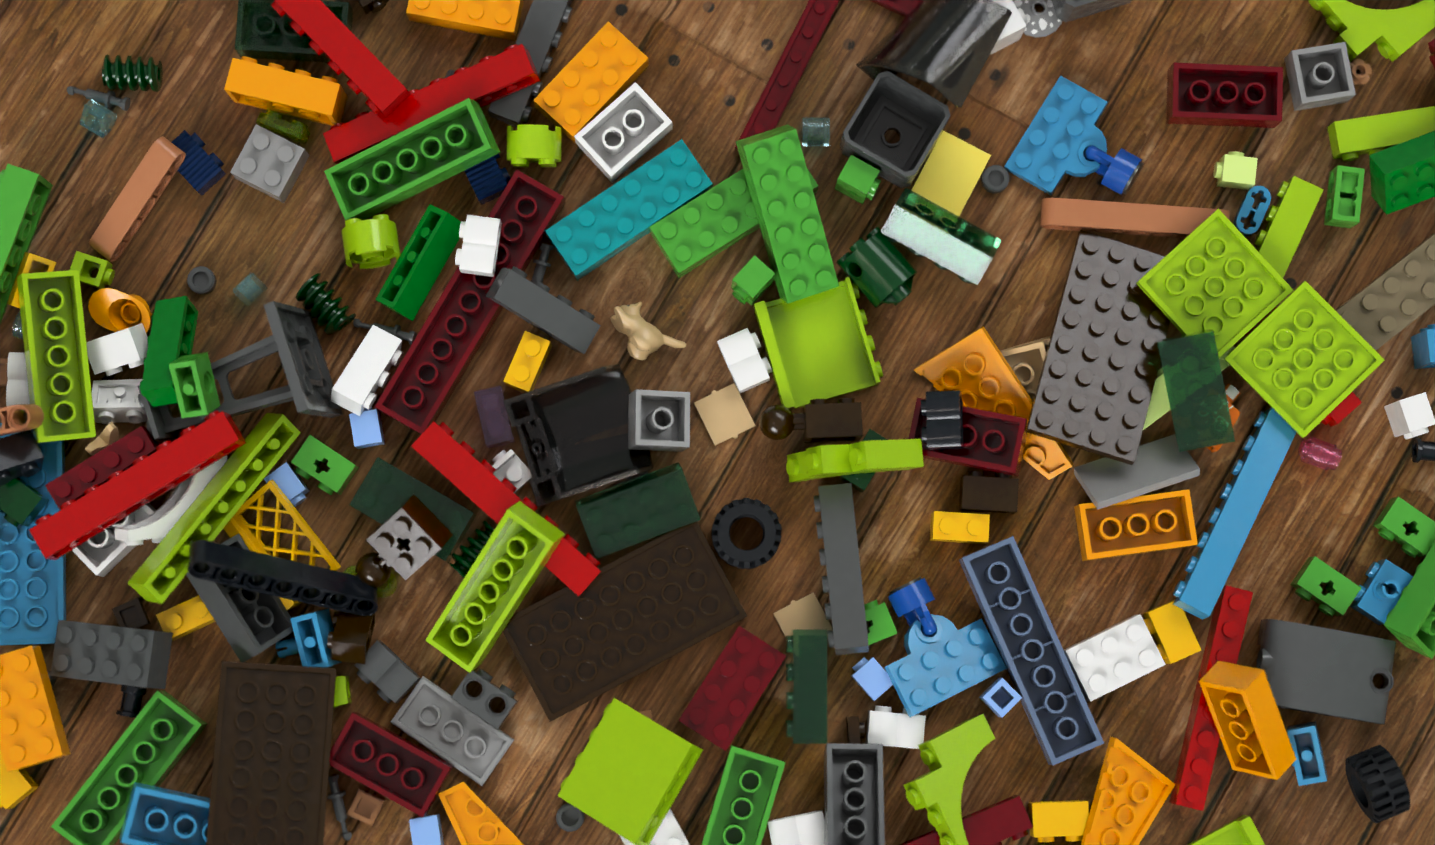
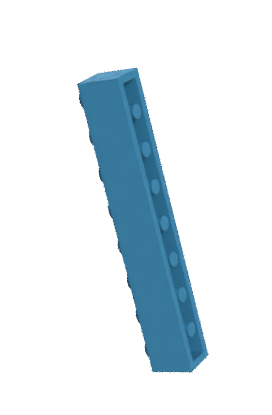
[1173,407,1296,620]

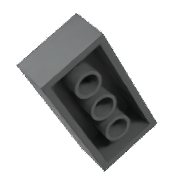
[186,533,293,662]
[50,620,173,689]
[824,743,885,845]

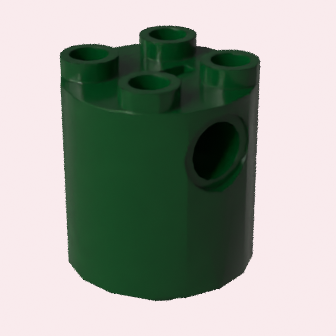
[836,226,917,308]

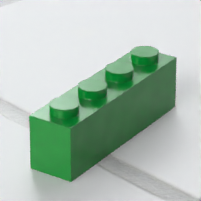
[375,204,461,321]
[140,296,198,407]

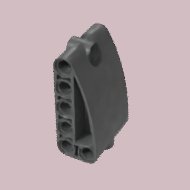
[1256,619,1396,725]

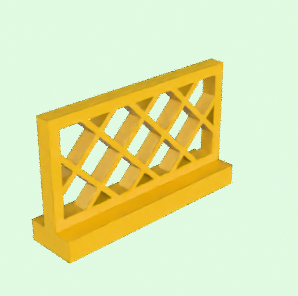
[223,480,341,610]

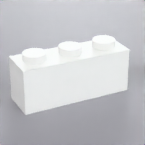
[331,325,404,416]

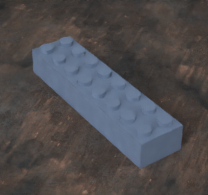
[959,536,1104,766]

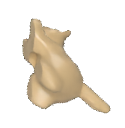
[610,302,687,360]

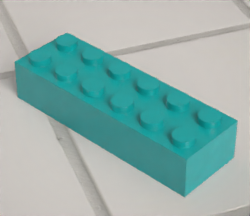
[545,139,713,281]

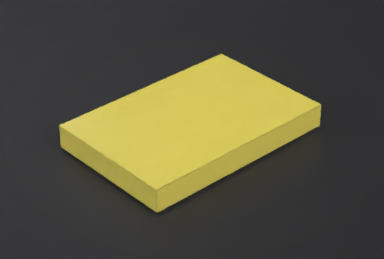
[905,131,991,228]

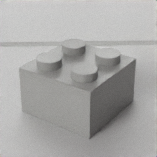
[1284,42,1356,111]
[230,124,310,203]
[628,389,690,452]

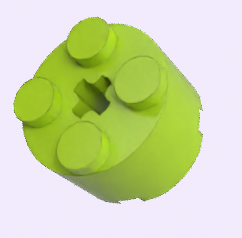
[506,124,562,168]
[341,214,401,269]

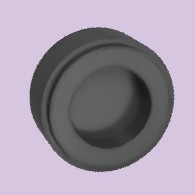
[981,165,1009,194]
[187,266,216,295]
[556,803,585,832]

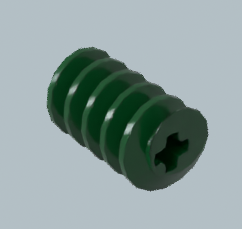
[102,55,163,92]
[296,273,356,335]
[448,521,495,578]

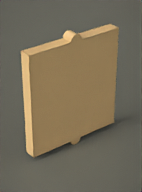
[694,383,756,446]
[773,592,833,656]

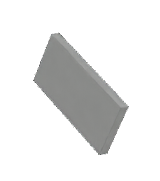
[1074,434,1200,510]
[391,676,514,786]

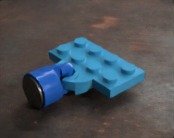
[1004,75,1144,195]
[884,577,1007,718]

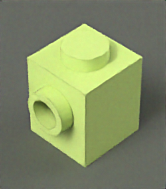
[1213,151,1258,190]

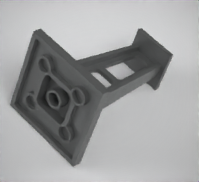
[138,301,343,441]

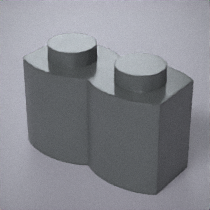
[355,640,420,703]

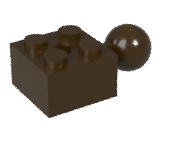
[759,398,863,443]
[355,494,453,588]

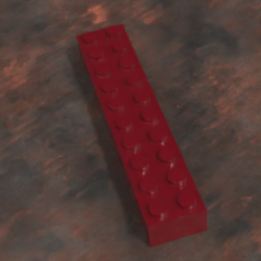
[375,169,566,435]

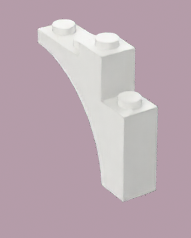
[115,455,227,546]

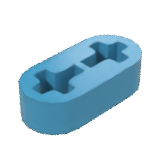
[1233,186,1271,237]

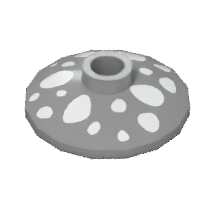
[1013,0,1063,38]

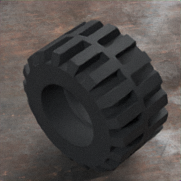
[712,498,782,569]
[1345,745,1410,823]

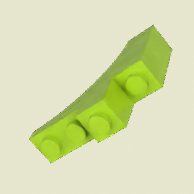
[1308,0,1435,62]
[786,439,924,482]
[903,714,995,845]

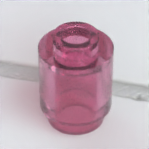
[1298,436,1342,471]

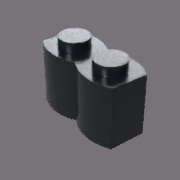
[921,390,964,450]

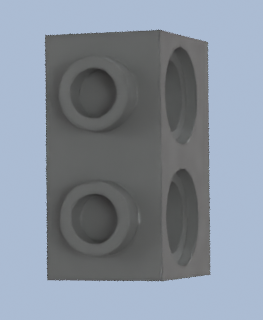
[451,668,518,729]

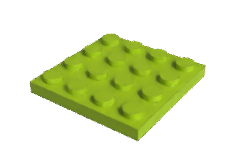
[1136,208,1293,365]
[1224,281,1385,438]

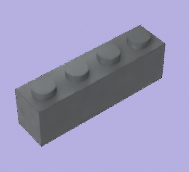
[486,266,601,354]

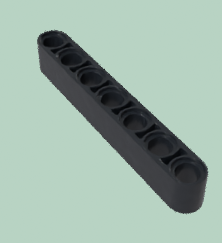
[188,540,378,616]

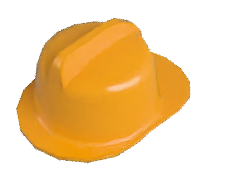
[88,288,152,333]

